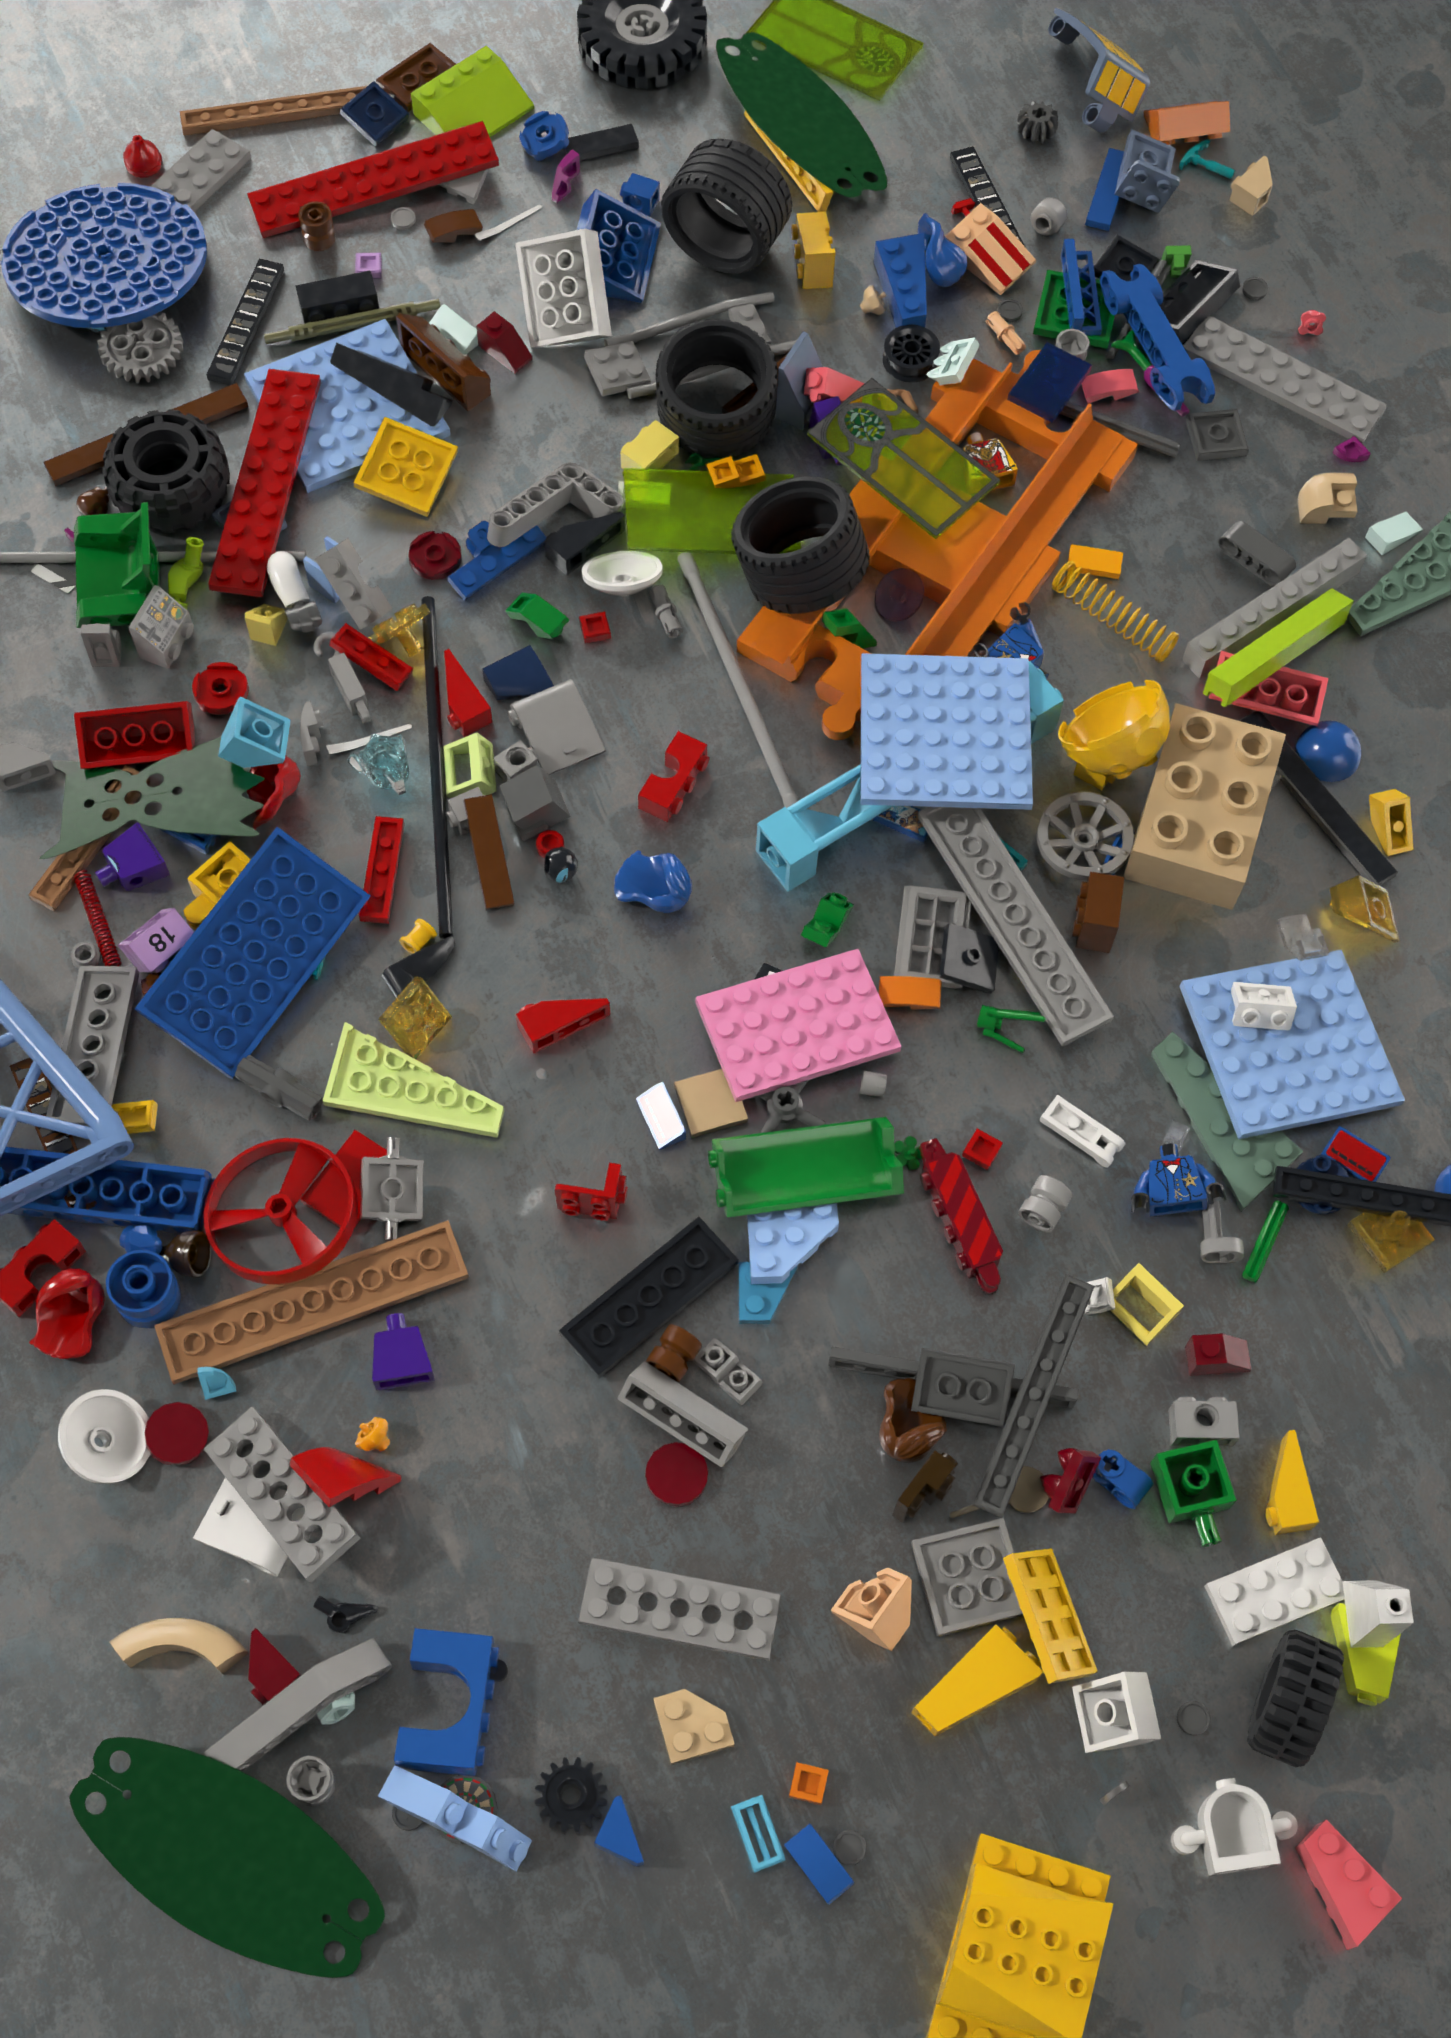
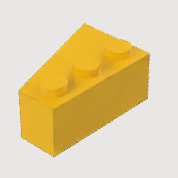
[791,212,836,289]

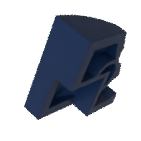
[482,645,554,700]

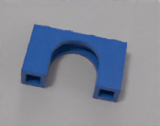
[394,1628,499,1777]

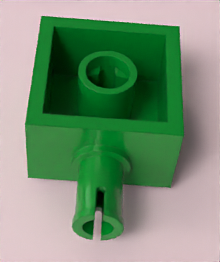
[1150,1440,1237,1547]

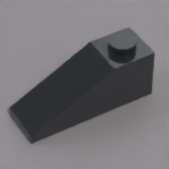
[544,512,625,576]

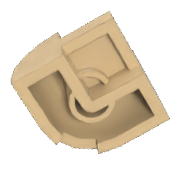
[1298,473,1358,524]

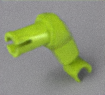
[168,537,204,609]

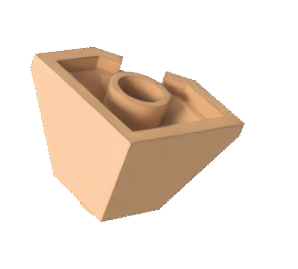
[831,1568,912,1651]

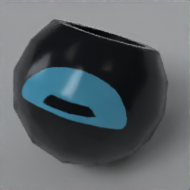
[544,847,578,883]

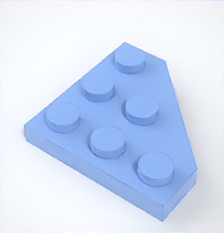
[747,1203,839,1284]

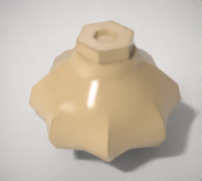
[860,285,887,315]

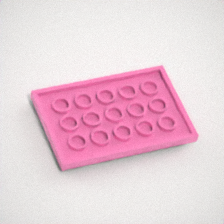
[695,949,902,1102]

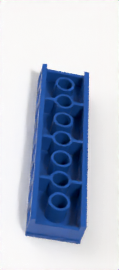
[0,1147,213,1234]

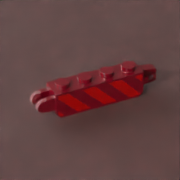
[919,1138,1003,1295]

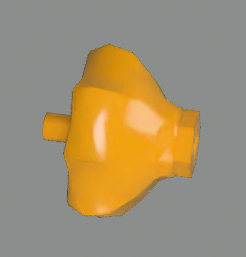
[355,1417,390,1452]

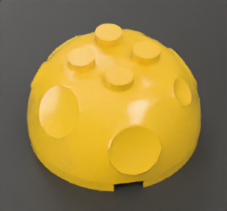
[1058,680,1170,779]

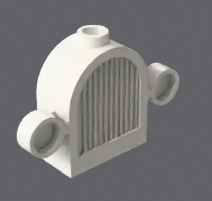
[1171,1778,1298,1876]

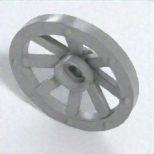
[1037,792,1134,881]

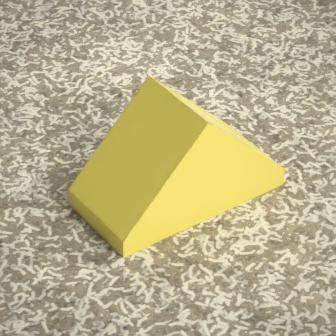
[245,604,288,646]

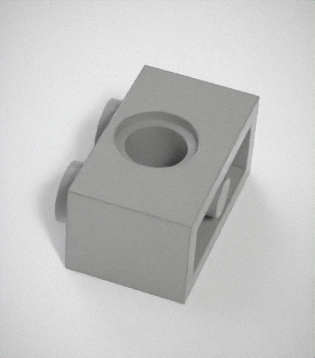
[1168,1397,1240,1446]

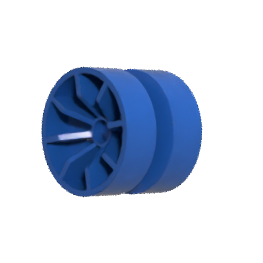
[106,1250,181,1328]

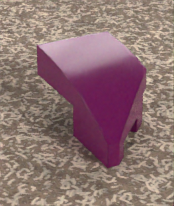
[551,150,580,203]

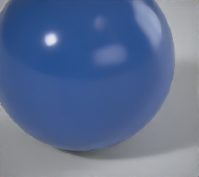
[1295,720,1362,782]

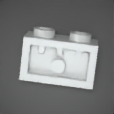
[1231,982,1297,1030]

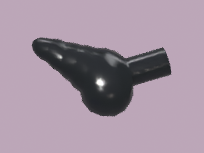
[313,1596,378,1633]

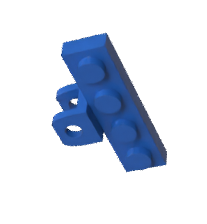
[447,521,547,601]

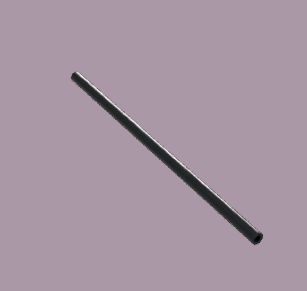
[421,596,453,939]

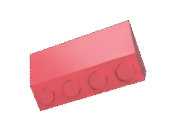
[1209,651,1329,726]

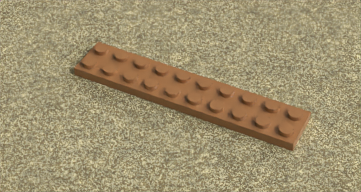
[154,1220,469,1385]

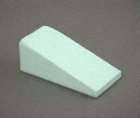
[1365,512,1423,556]

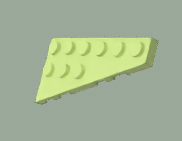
[323,1022,504,1138]

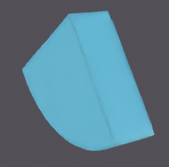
[197,1367,236,1400]

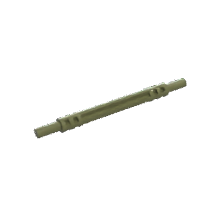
[263,298,441,344]

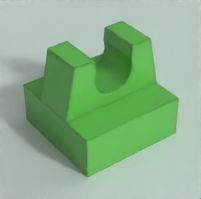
[1161,245,1192,278]

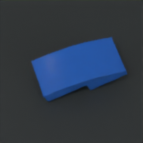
[784,1824,855,1905]

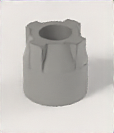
[859,1071,887,1097]

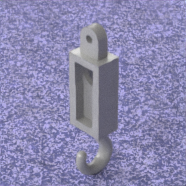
[313,632,372,724]

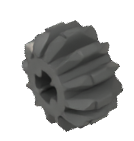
[1017,101,1059,143]

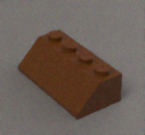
[396,314,491,411]

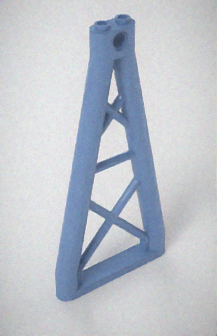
[0,979,134,1217]

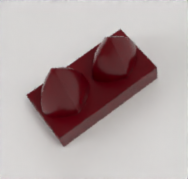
[1040,1448,1101,1514]

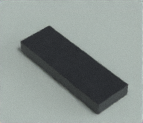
[563,124,639,161]

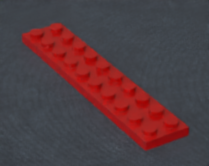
[247,121,499,239]
[208,369,321,597]

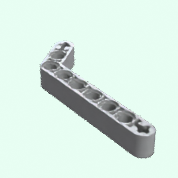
[201,1639,392,1772]

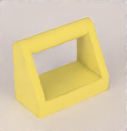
[1110,1263,1184,1346]

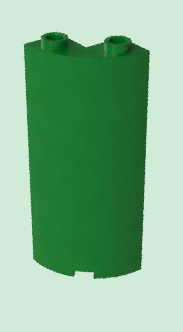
[708,1117,904,1218]

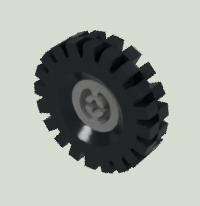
[577,0,707,89]

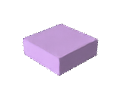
[355,253,382,279]

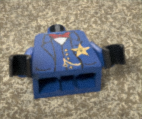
[968,602,1049,680]
[1131,1143,1227,1217]

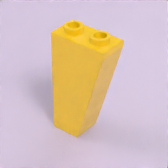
[911,1624,1043,1736]

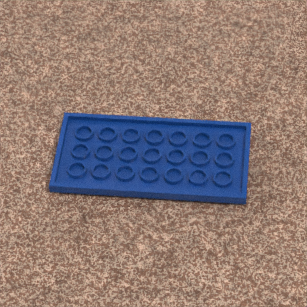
[135,827,371,1080]

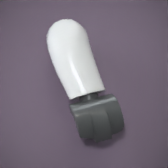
[267,551,322,633]

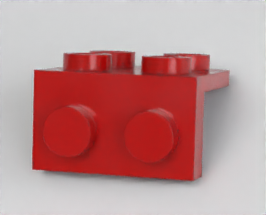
[555,1162,628,1221]

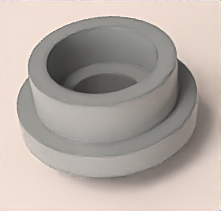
[71,942,101,969]

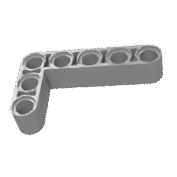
[487,462,624,547]

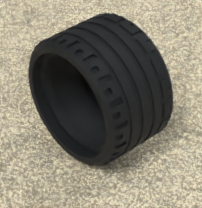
[661,138,793,274]
[656,319,778,458]
[731,476,870,614]

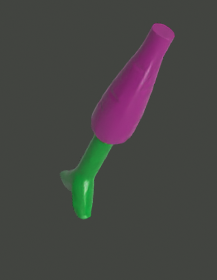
[1111,330,1190,417]

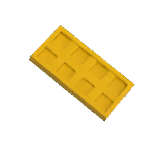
[1003,1548,1098,1684]

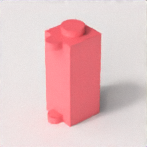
[804,367,864,417]

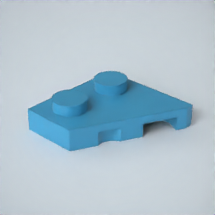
[739,1262,797,1324]

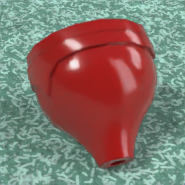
[123,135,162,178]

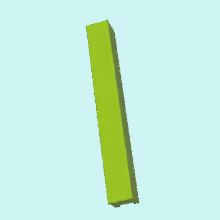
[1203,588,1354,707]

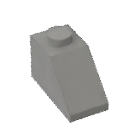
[0,742,57,792]

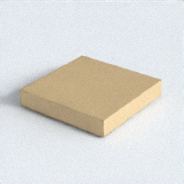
[674,1069,748,1138]

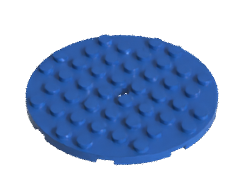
[1,183,207,328]

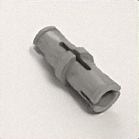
[649,585,683,638]

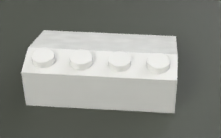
[515,229,612,348]

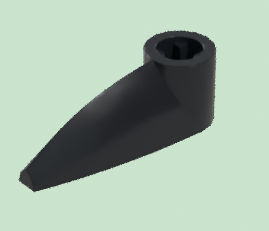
[381,936,456,1001]

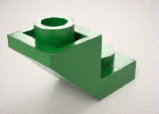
[505,592,569,639]
[822,608,877,649]
[801,892,854,948]

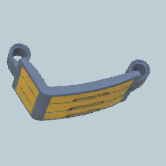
[1048,7,1150,133]

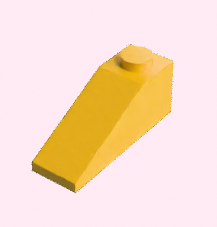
[1265,1430,1319,1535]

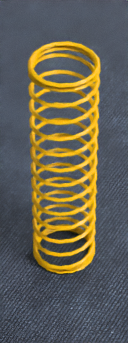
[1052,560,1179,663]

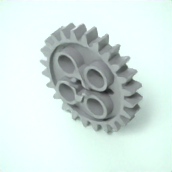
[98,313,184,383]

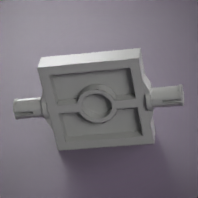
[360,1137,424,1241]

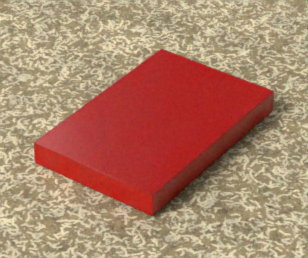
[300,1130,387,1228]

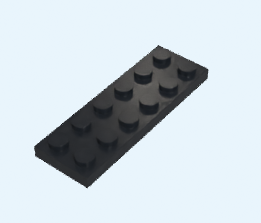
[559,1216,739,1379]

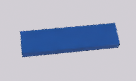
[1085,148,1124,231]

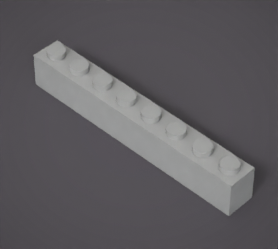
[1182,538,1367,679]

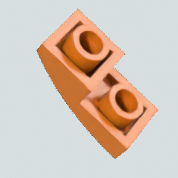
[879,976,942,1010]

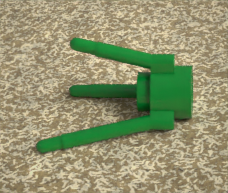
[977,1005,1046,1053]

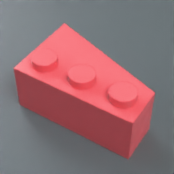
[1295,1819,1402,1950]

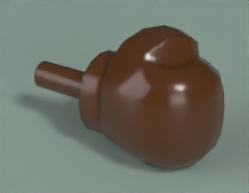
[76,487,109,515]

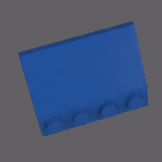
[577,189,661,303]

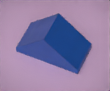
[594,1795,644,1867]

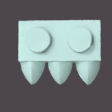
[926,337,980,385]

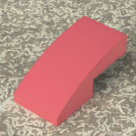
[1080,369,1139,404]

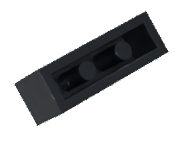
[295,270,379,324]

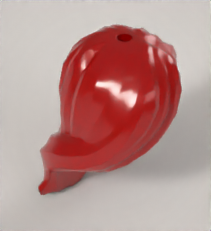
[247,755,301,830]
[29,1268,105,1359]

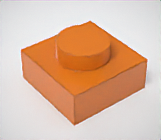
[789,1762,829,1805]

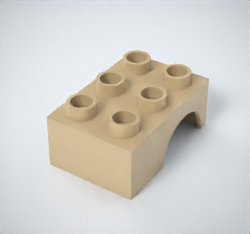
[1123,703,1286,910]

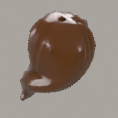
[879,1378,947,1463]

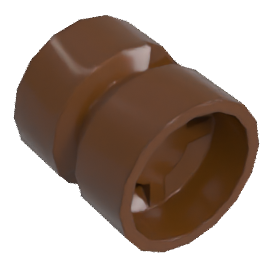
[299,201,335,251]
[645,1324,702,1383]

